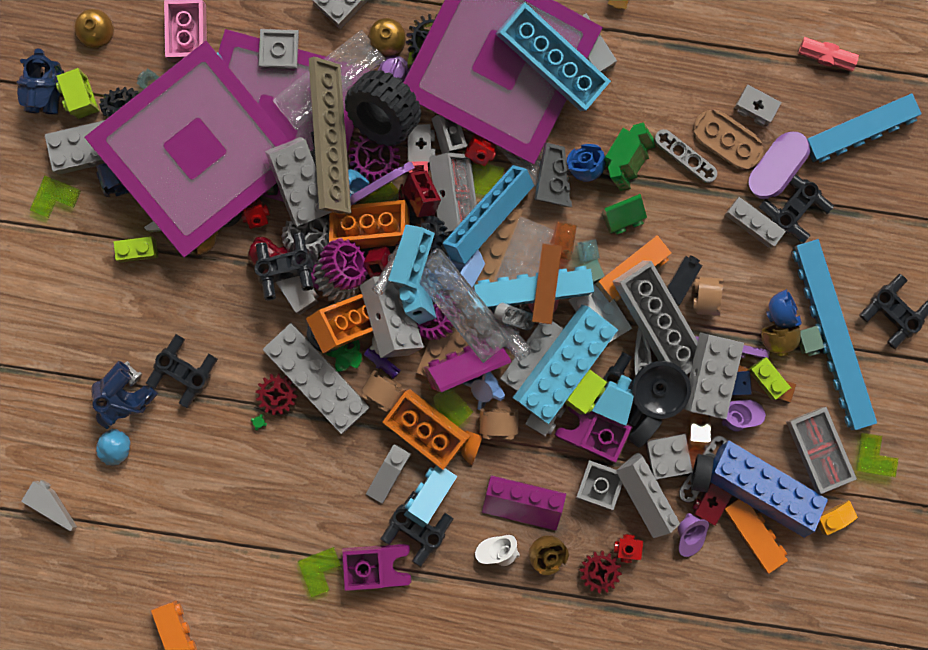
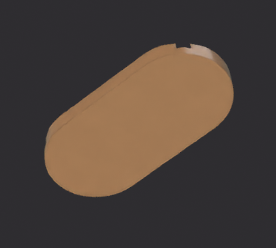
[693,110,763,170]

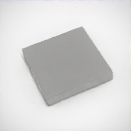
[259,29,299,69]

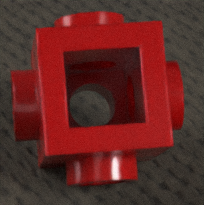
[465,134,496,166]
[241,197,270,229]
[613,534,643,563]

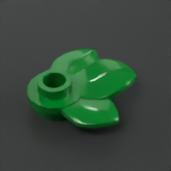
[326,340,362,372]

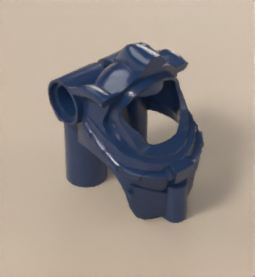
[16,48,64,115]
[91,361,158,429]

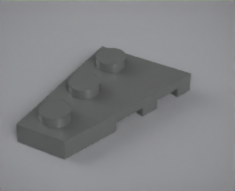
[534,143,572,208]

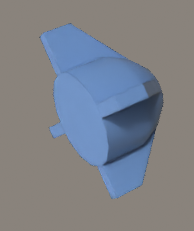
[463,372,505,410]

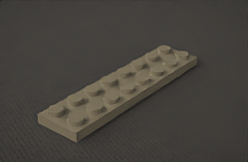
[309,57,351,215]

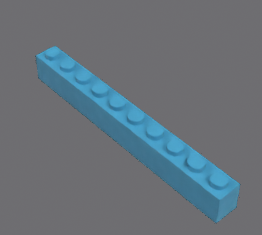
[792,239,877,430]

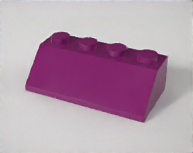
[424,337,511,392]
[482,475,566,531]

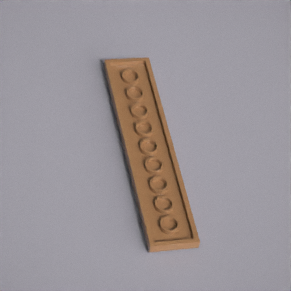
[416,207,523,377]

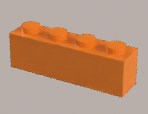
[595,235,671,302]
[724,498,788,574]
[151,600,197,650]

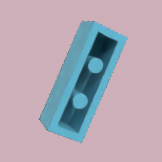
[388,225,435,289]
[404,465,457,527]

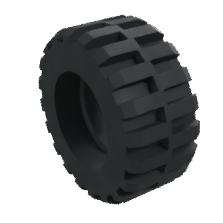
[345,70,421,146]

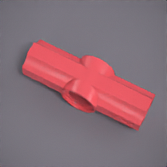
[798,37,859,72]

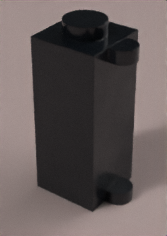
[667,255,703,306]

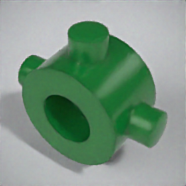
[251,414,267,431]

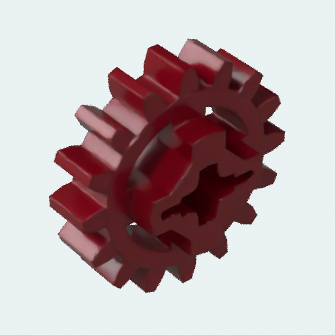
[255,373,298,415]
[579,550,622,593]

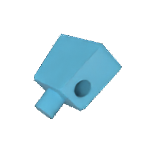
[399,282,436,325]
[592,375,634,425]

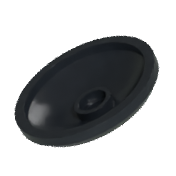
[632,361,691,419]

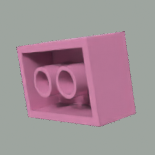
[164,0,207,62]

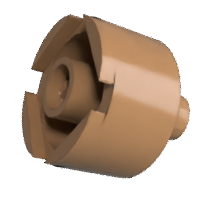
[693,277,723,317]
[362,370,407,412]
[480,408,519,439]

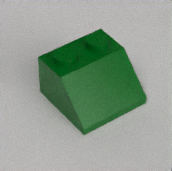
[601,194,647,235]

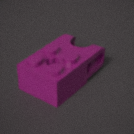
[555,406,632,464]
[342,544,412,591]

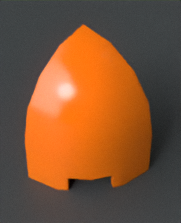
[460,430,483,465]

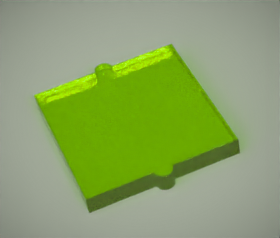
[471,162,504,196]

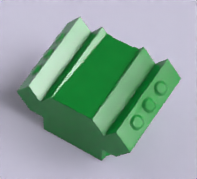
[604,122,656,191]

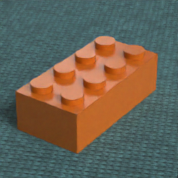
[329,200,410,249]
[306,294,373,353]
[383,389,470,470]

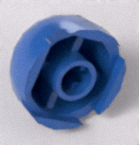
[567,144,606,182]
[766,289,802,329]

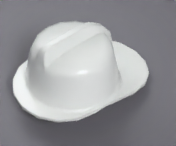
[475,535,520,566]

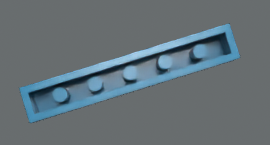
[807,93,922,163]
[443,165,534,264]

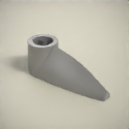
[635,328,652,375]

